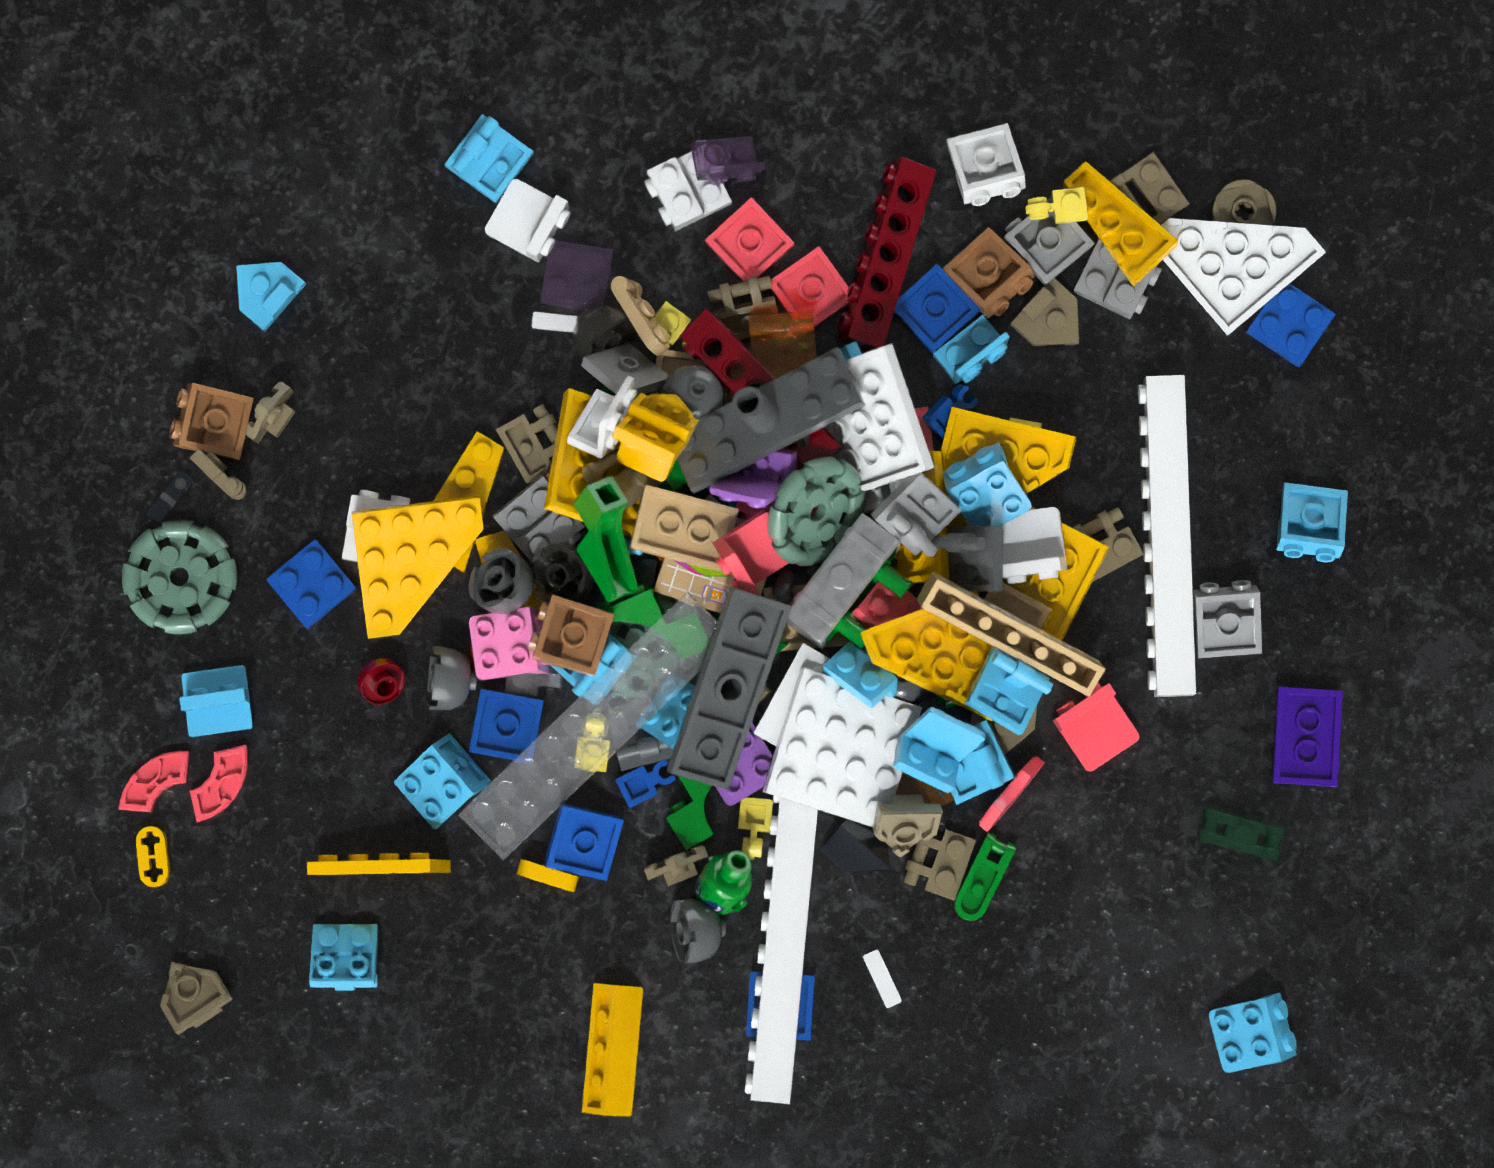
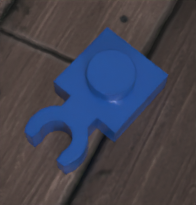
[922,384,978,441]
[615,760,676,809]

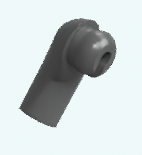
[772,565,796,603]

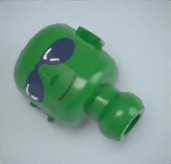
[695,850,753,915]

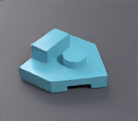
[236,262,306,332]

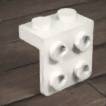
[485,179,571,263]
[567,376,637,459]
[1001,507,1068,584]

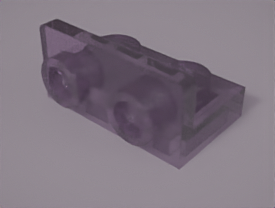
[690,136,766,185]

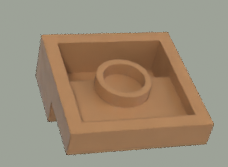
[943,227,1035,319]
[169,383,254,460]
[528,595,614,677]

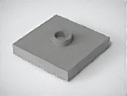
[581,343,669,397]

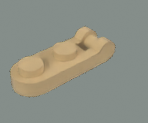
[611,276,670,356]

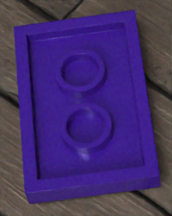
[1272,687,1343,787]

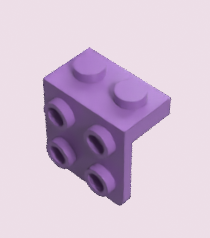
[710,448,797,508]
[715,723,775,806]

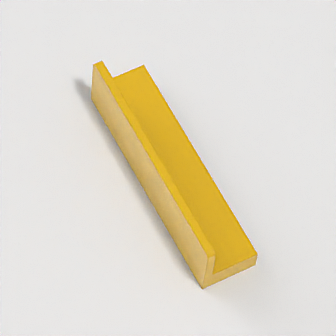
[582,983,643,1116]

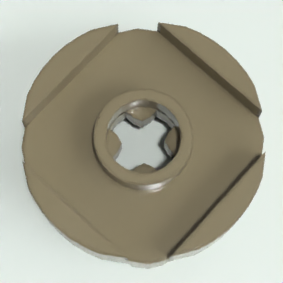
[1211,180,1276,225]

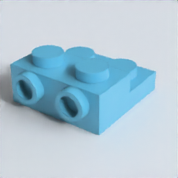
[1276,482,1348,562]

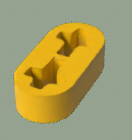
[136,826,170,887]
[516,859,579,892]

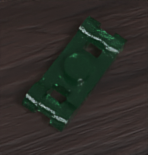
[1197,809,1286,861]

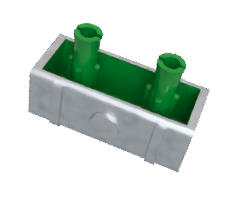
[786,513,913,650]

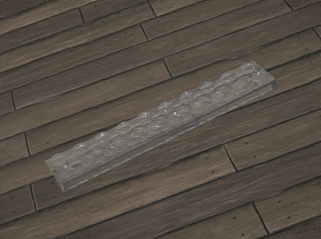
[458,591,718,860]

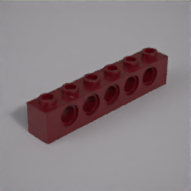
[837,157,936,352]
[679,309,844,469]

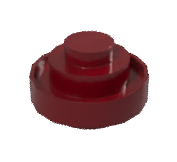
[357,658,405,705]

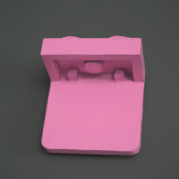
[469,607,549,680]

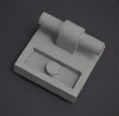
[871,472,962,557]

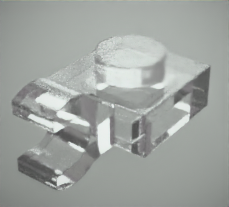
[505,673,562,696]

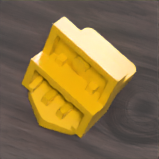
[612,393,699,482]

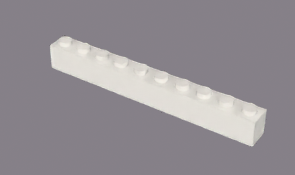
[1138,375,1196,697]
[745,796,818,1104]

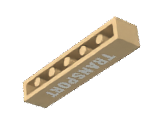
[916,571,1105,697]

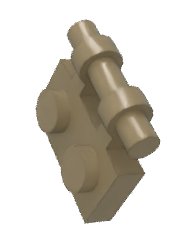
[707,276,782,344]
[496,404,557,486]
[190,449,247,500]
[1073,507,1144,582]
[903,829,976,901]

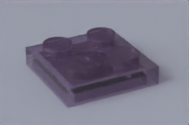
[540,240,614,314]

